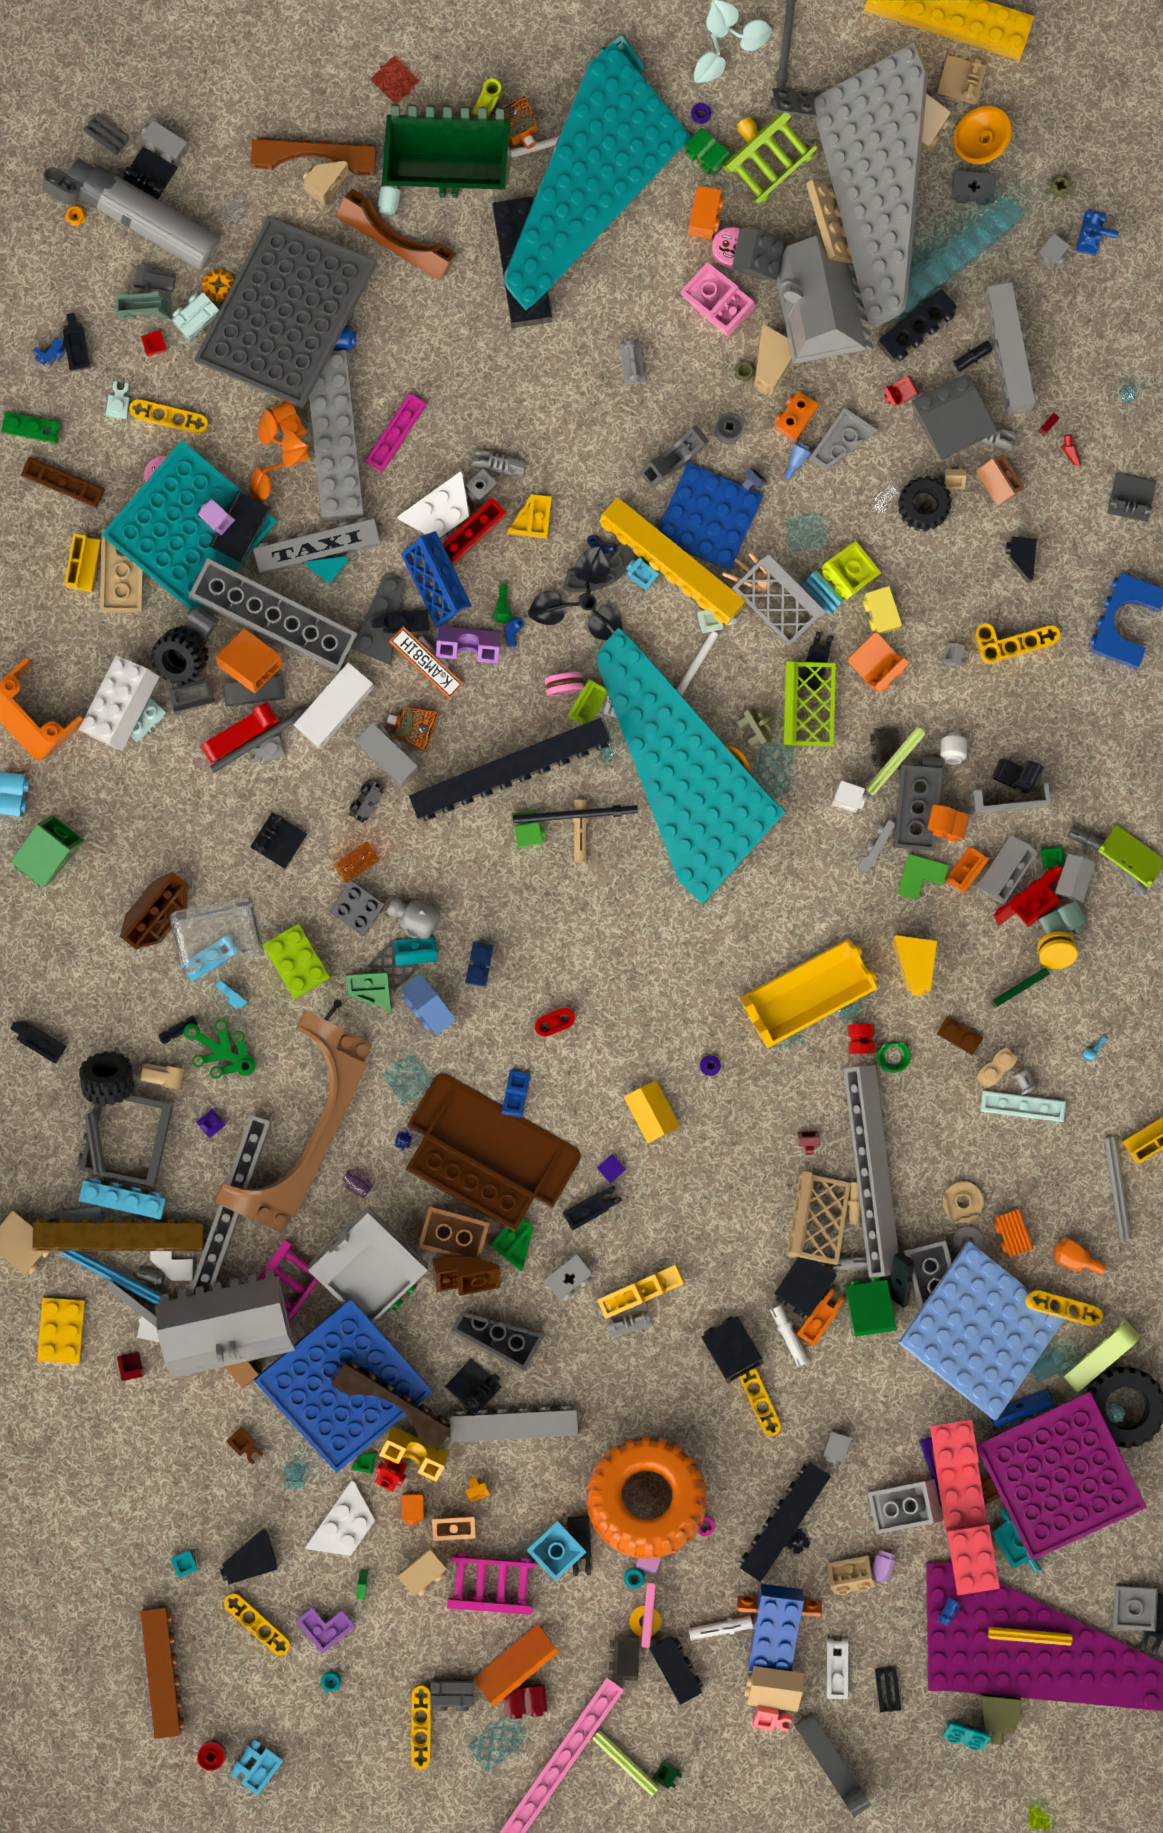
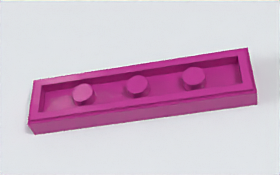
[365,392,427,473]

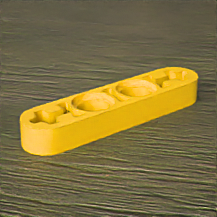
[129,399,208,434]
[1025,1290,1103,1326]
[739,1368,781,1436]
[224,1593,291,1656]
[411,1685,431,1769]

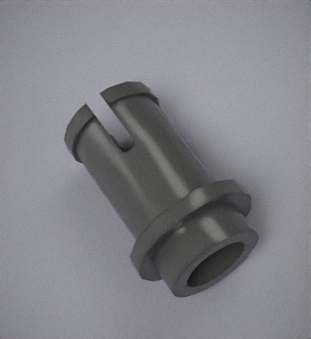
[137,1266,165,1286]

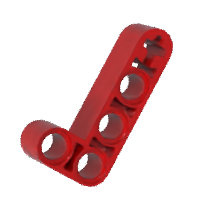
[201,702,280,764]

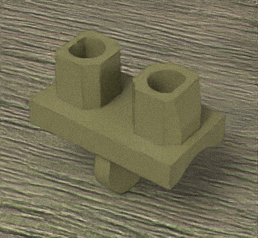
[737,708,774,747]

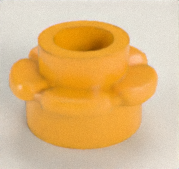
[65,206,86,226]

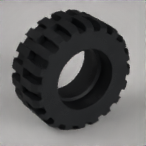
[1086,1367,1163,1448]

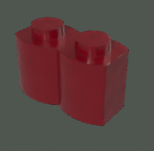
[503,1684,548,1719]

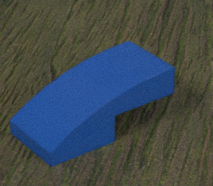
[501,1070,530,1118]

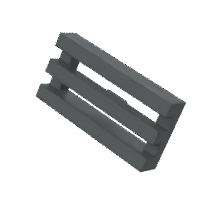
[83,114,129,156]

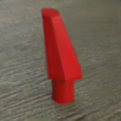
[1061,434,1081,466]

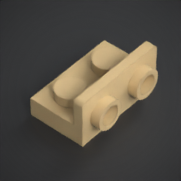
[827,1556,875,1595]

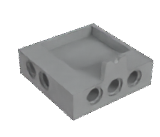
[308,1206,428,1323]

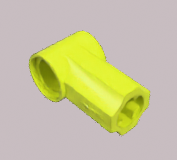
[472,78,502,118]

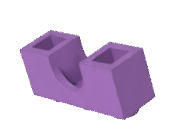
[436,626,501,664]

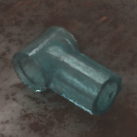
[1030,1346,1074,1383]

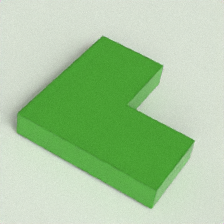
[897,854,949,900]

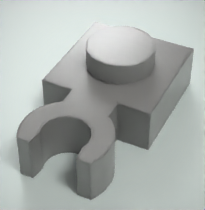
[247,736,285,763]

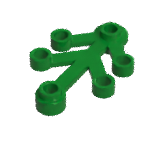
[184,1019,256,1079]

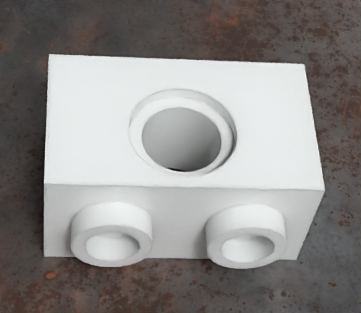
[832,781,867,813]

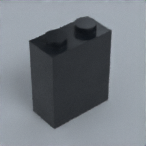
[774,1257,837,1318]
[701,1316,764,1384]

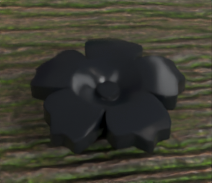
[785,1529,811,1554]

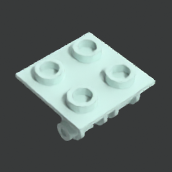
[130,697,166,743]

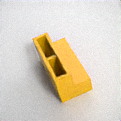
[64,533,101,592]
[624,1080,680,1143]
[1122,1116,1163,1164]

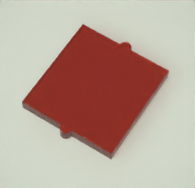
[370,56,420,104]

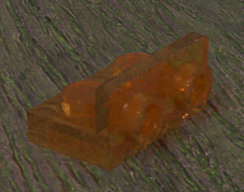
[333,841,379,883]

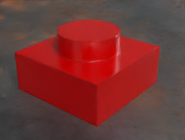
[141,330,167,357]

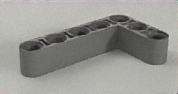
[794,1713,872,1817]

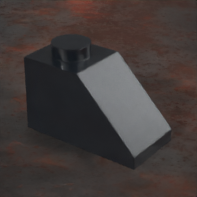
[1005,536,1037,583]

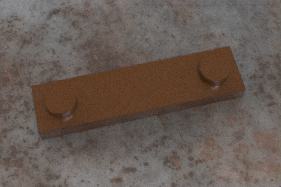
[21,457,105,508]

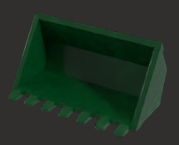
[381,104,511,198]

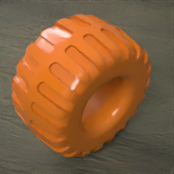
[586,1436,707,1560]

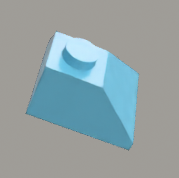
[525,1521,586,1581]

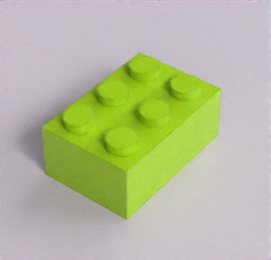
[263,924,331,1000]

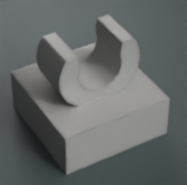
[941,643,969,666]

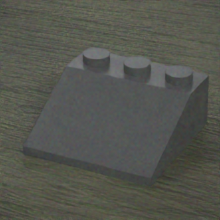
[912,374,997,460]

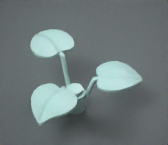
[693,0,772,83]

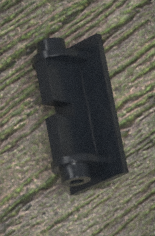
[348,779,384,823]

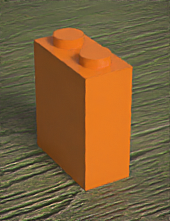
[216,629,283,694]

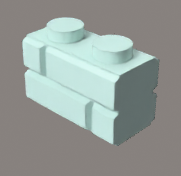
[172,292,219,341]

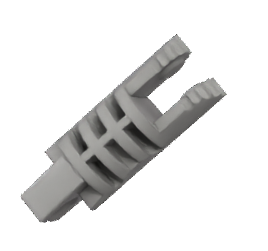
[979,427,1017,450]
[471,449,525,475]

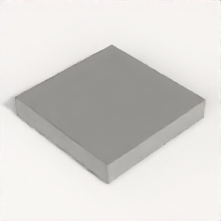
[1113,1586,1158,1631]

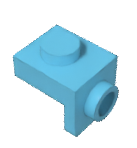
[626,557,659,591]

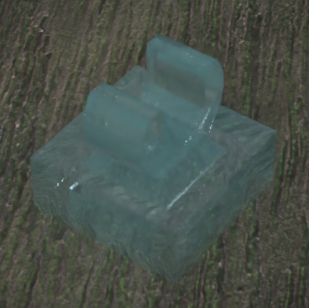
[835,1001,859,1024]

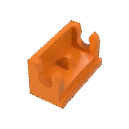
[945,847,989,894]

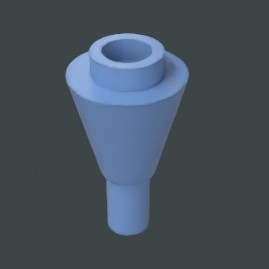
[783,442,812,480]

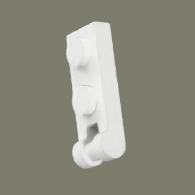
[826,1638,848,1699]

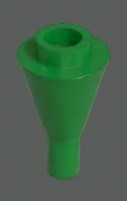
[492,584,513,624]

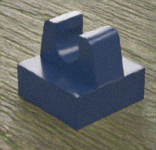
[742,467,767,491]

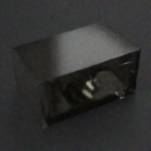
[608,1635,640,1681]

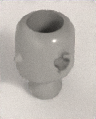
[387,898,440,939]

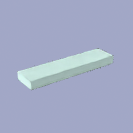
[980,1091,1066,1122]

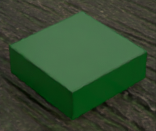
[1041,847,1064,870]

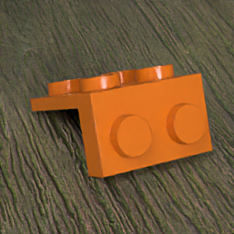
[847,632,909,692]

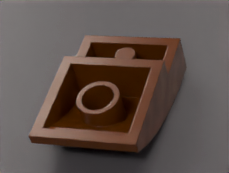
[433,1256,500,1296]

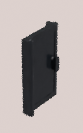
[209,490,271,563]

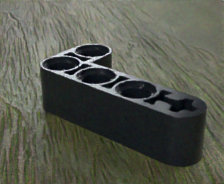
[992,758,1045,793]

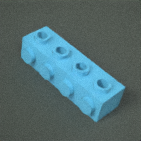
[79,1177,167,1220]

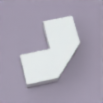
[150,1251,193,1281]

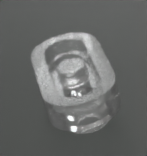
[868,479,902,515]

